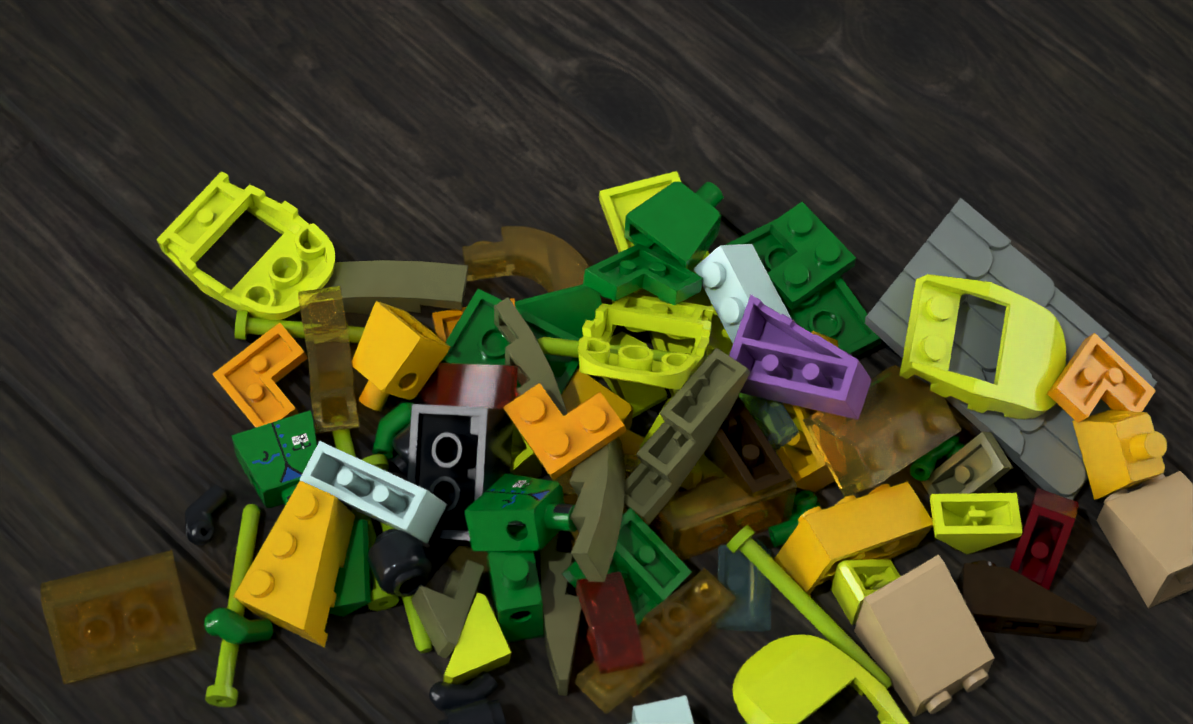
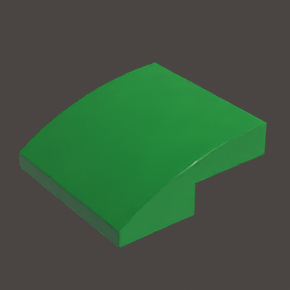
[562,507,691,638]

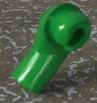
[372,402,414,459]
[910,434,965,481]
[768,490,821,547]
[204,608,273,644]

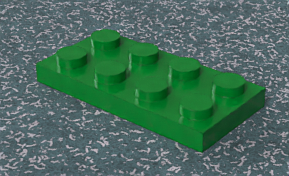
[725,219,882,358]

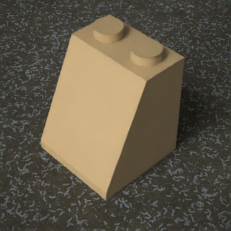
[1096,471,1193,608]
[854,555,994,717]

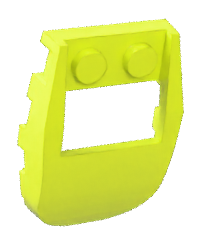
[157,171,335,321]
[899,274,1066,419]
[578,293,714,390]
[733,635,909,724]

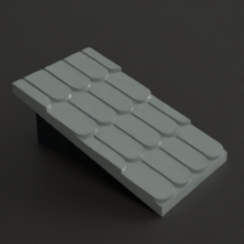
[865,198,1157,500]

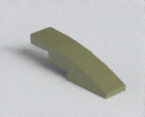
[305,260,468,315]
[494,297,567,416]
[624,348,750,525]
[569,437,625,582]
[540,531,583,696]

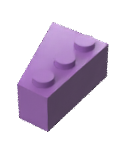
[729,294,872,420]

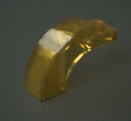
[462,226,589,293]
[298,286,360,433]

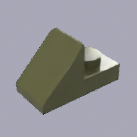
[921,432,1013,496]
[412,560,484,659]

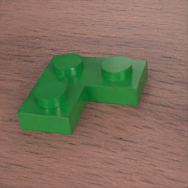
[768,202,856,311]
[583,243,703,306]

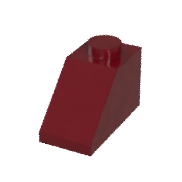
[1009,488,1079,590]

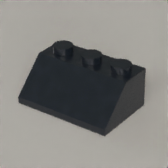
[407,404,513,541]

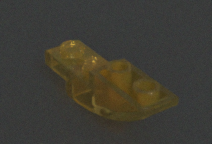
[575,569,736,714]

